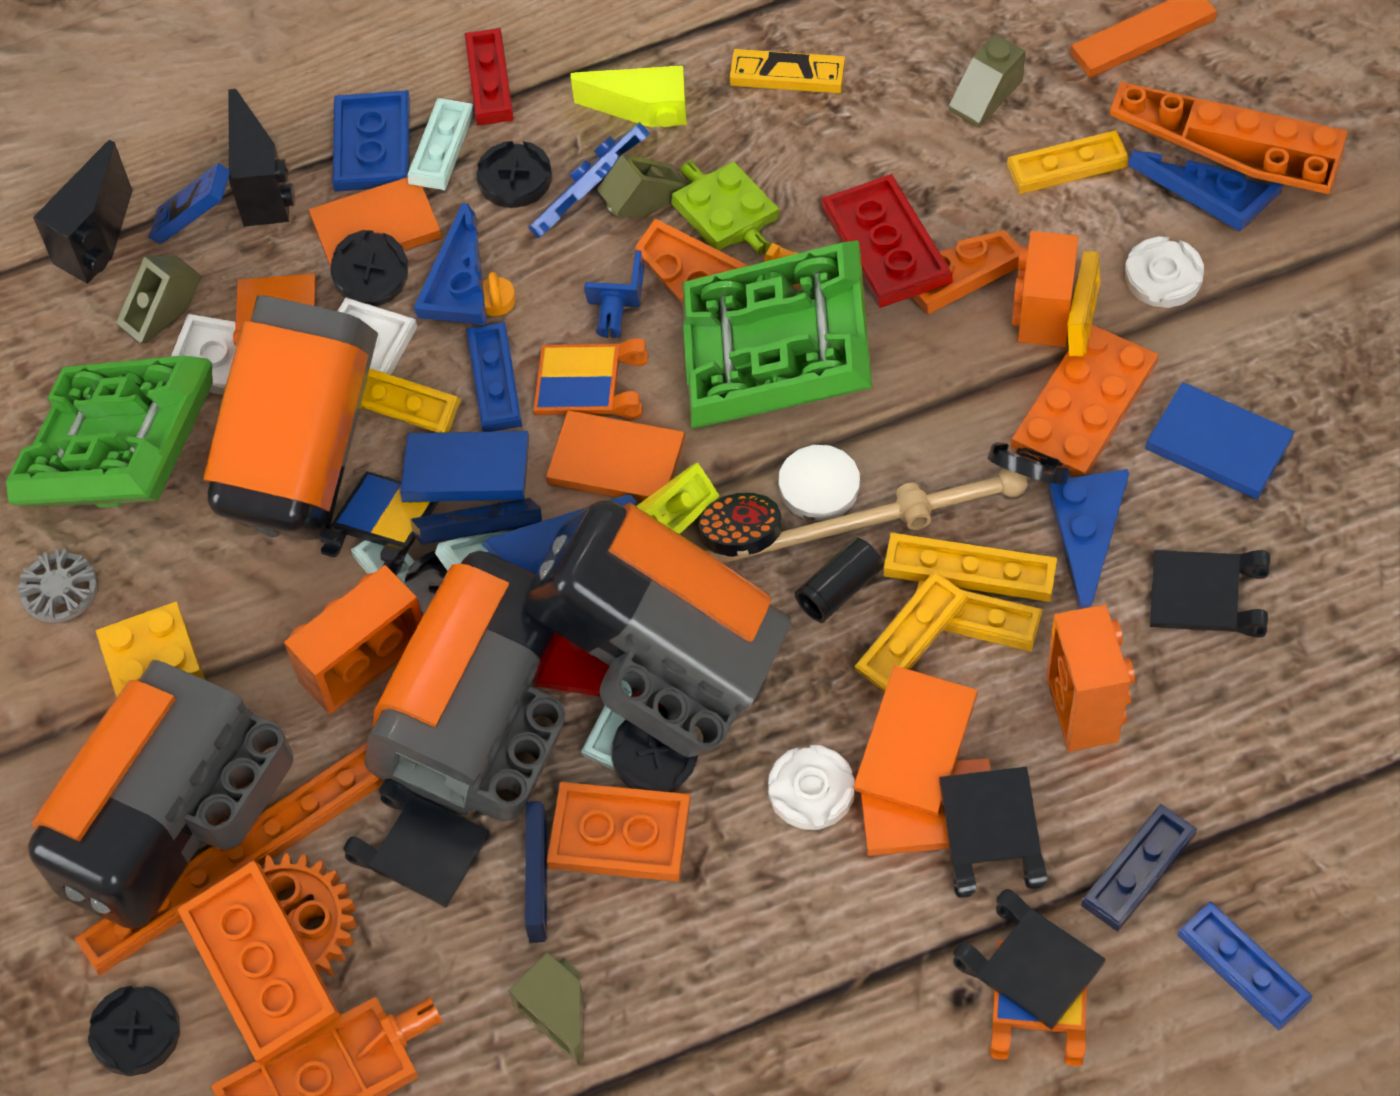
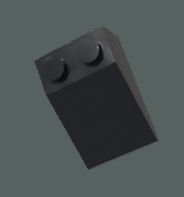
[228,89,295,227]
[33,140,133,284]

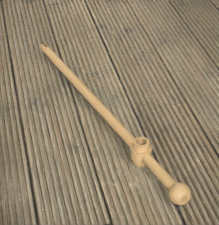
[706,468,1028,563]

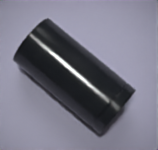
[795,537,883,623]

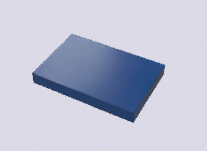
[332,90,410,192]
[1145,382,1295,500]
[400,431,529,502]

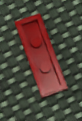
[465,28,514,126]

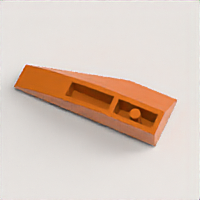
[1110,81,1348,194]

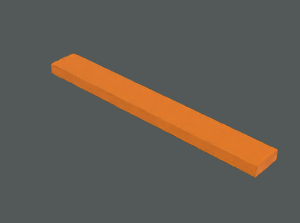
[74,742,384,976]

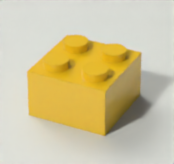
[95,601,206,697]

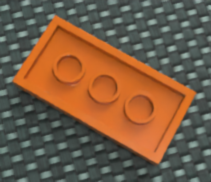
[1011,325,1159,477]
[177,860,341,1065]

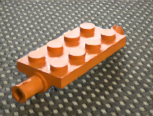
[210,996,443,1096]

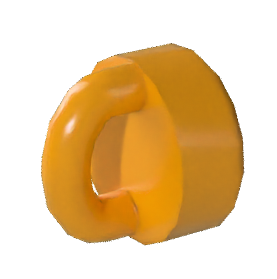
[483,272,516,316]

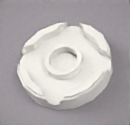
[1124,236,1204,308]
[778,445,860,521]
[768,745,855,830]

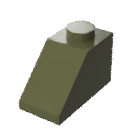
[949,34,1025,128]
[597,154,688,219]
[116,256,202,344]
[509,952,584,1065]

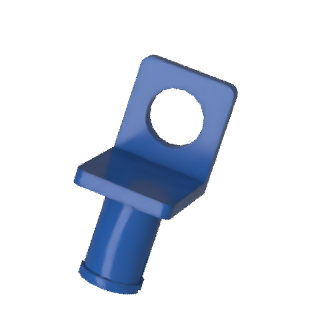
[584,250,645,338]

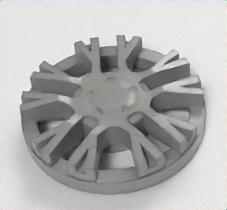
[18,549,98,623]

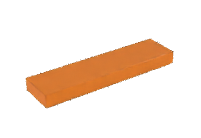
[1070,0,1217,78]

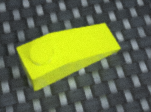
[571,66,687,127]
[636,462,720,534]

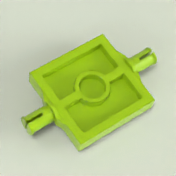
[671,161,779,255]

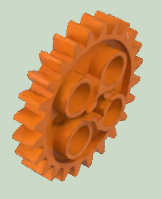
[248,853,357,976]

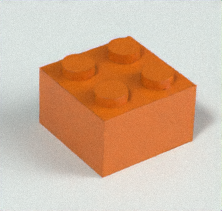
[1012,231,1079,347]

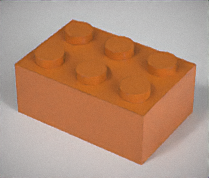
[284,565,422,715]
[1046,604,1135,752]

